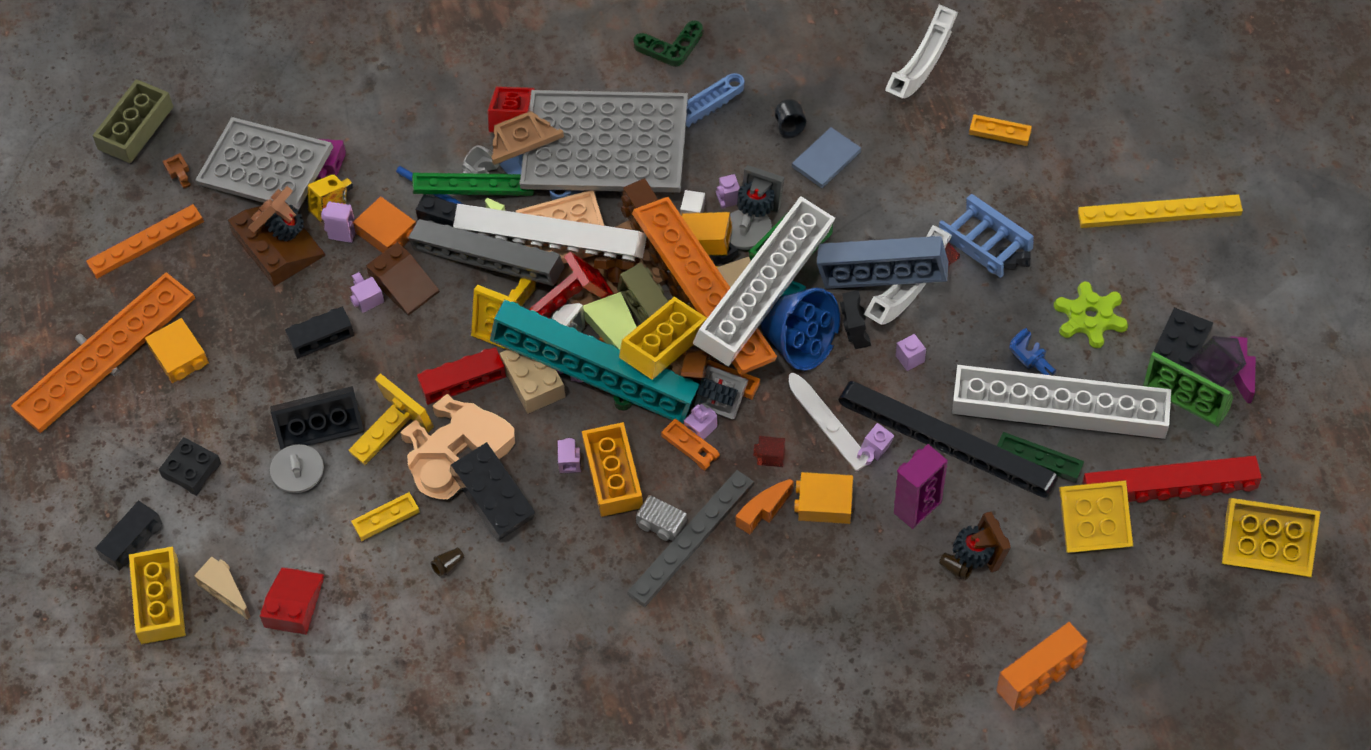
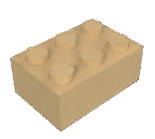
[500,349,566,414]

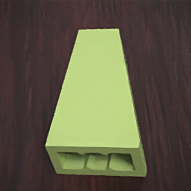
[583,292,637,349]

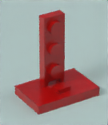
[528,252,614,318]

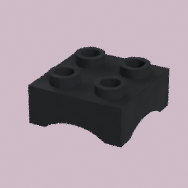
[840,290,871,349]
[158,437,221,496]

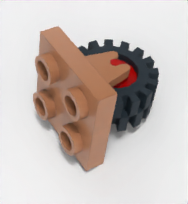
[248,186,304,241]

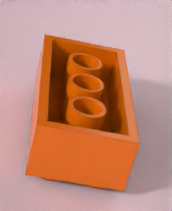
[996,622,1087,711]

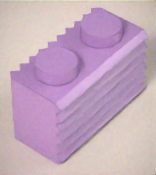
[321,201,356,243]

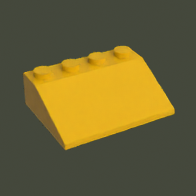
[1222,498,1321,577]

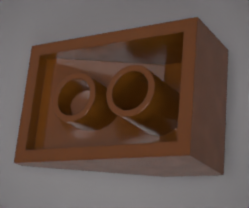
[366,242,440,316]

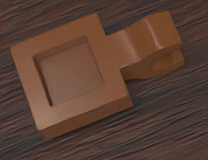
[162,153,191,189]

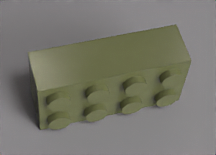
[93,79,173,164]

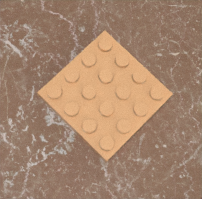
[516,190,604,264]

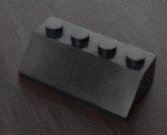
[270,386,364,450]

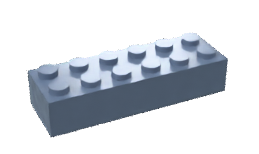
[817,236,949,289]

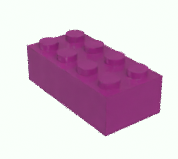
[894,444,948,529]

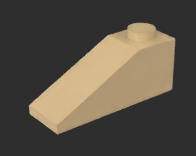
[194,557,251,620]

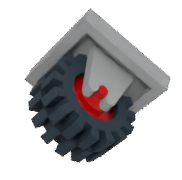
[694,365,748,420]

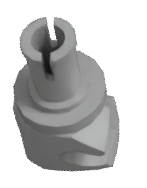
[462,145,499,174]

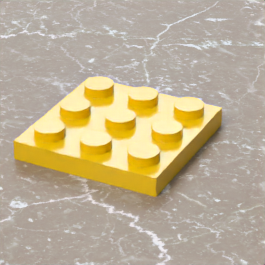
[1059,481,1133,553]

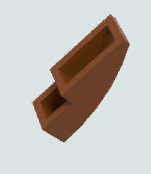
[681,349,709,378]

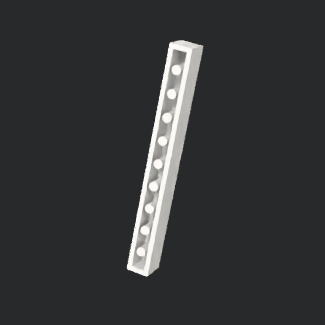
[453,204,647,261]

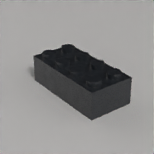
[449,442,535,542]

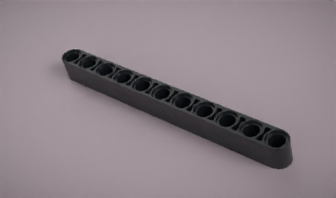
[838,381,1058,498]

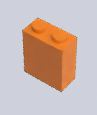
[353,196,416,253]

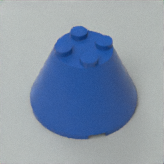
[761,288,840,370]

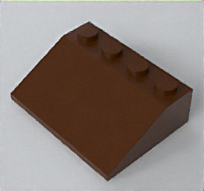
[228,206,326,287]

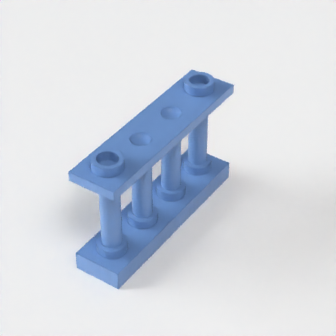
[939,194,1034,278]

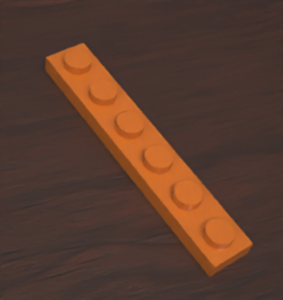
[86,204,204,279]

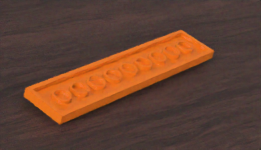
[632,197,777,375]
[11,272,195,433]

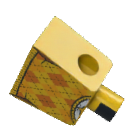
[308,175,353,222]

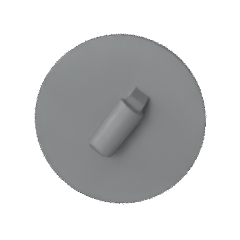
[730,210,772,250]
[270,445,324,493]

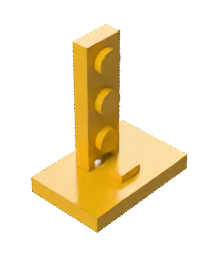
[471,278,536,350]
[348,373,434,466]

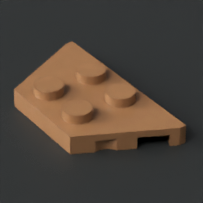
[492,111,564,165]

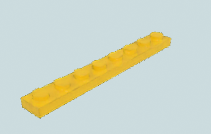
[1078,194,1243,228]

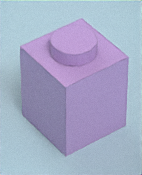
[896,334,926,371]

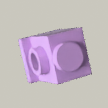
[716,174,740,208]
[558,438,581,473]

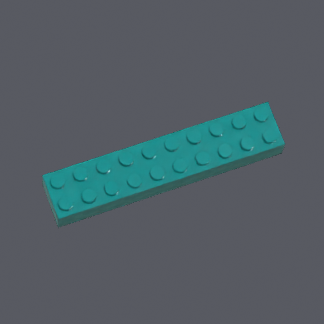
[490,299,699,424]

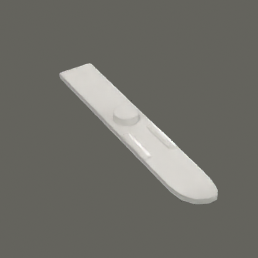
[789,373,868,472]

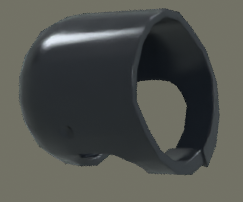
[774,99,807,138]

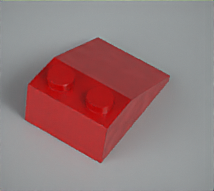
[488,87,534,132]
[260,567,324,635]

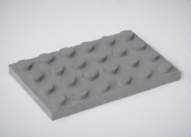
[195,117,333,210]

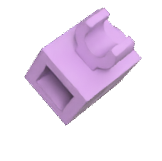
[350,272,384,313]
[684,404,717,440]
[857,423,895,466]

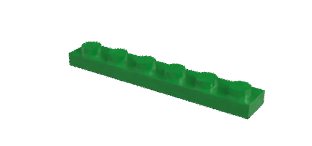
[412,173,534,196]

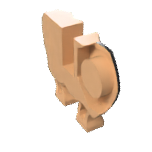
[400,394,515,500]

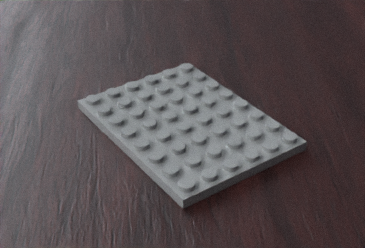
[520,90,688,192]

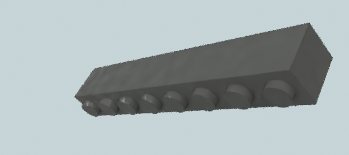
[408,219,564,286]

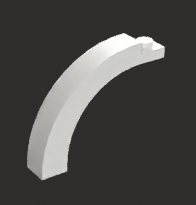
[885,5,958,98]
[864,225,952,325]

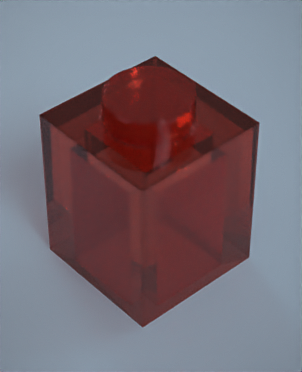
[753,436,785,467]

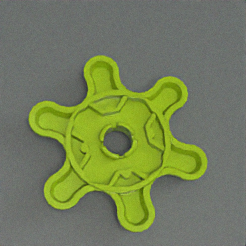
[1053,281,1128,348]

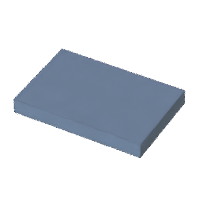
[792,127,861,188]

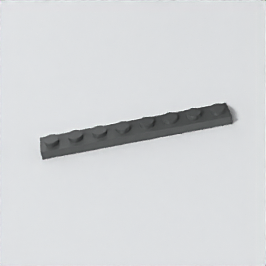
[627,470,754,607]

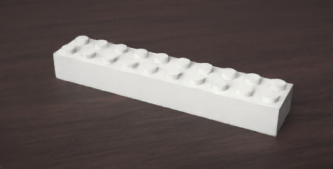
[693,196,835,367]
[952,365,1171,439]

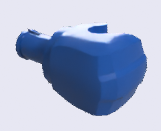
[1009,328,1056,375]

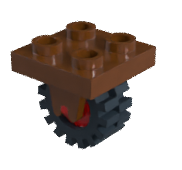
[952,512,1011,573]

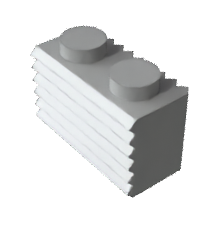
[636,495,687,541]

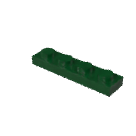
[997,432,1084,483]

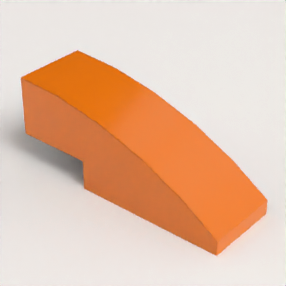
[735,479,793,534]

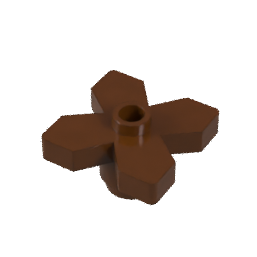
[594,252,640,283]

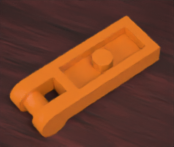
[661,418,720,471]

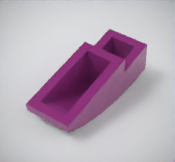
[1227,336,1256,403]

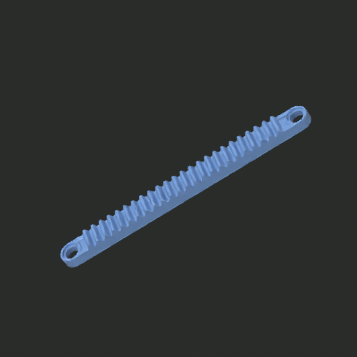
[550,73,744,200]

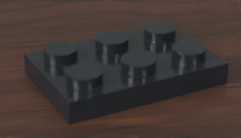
[1153,307,1213,371]

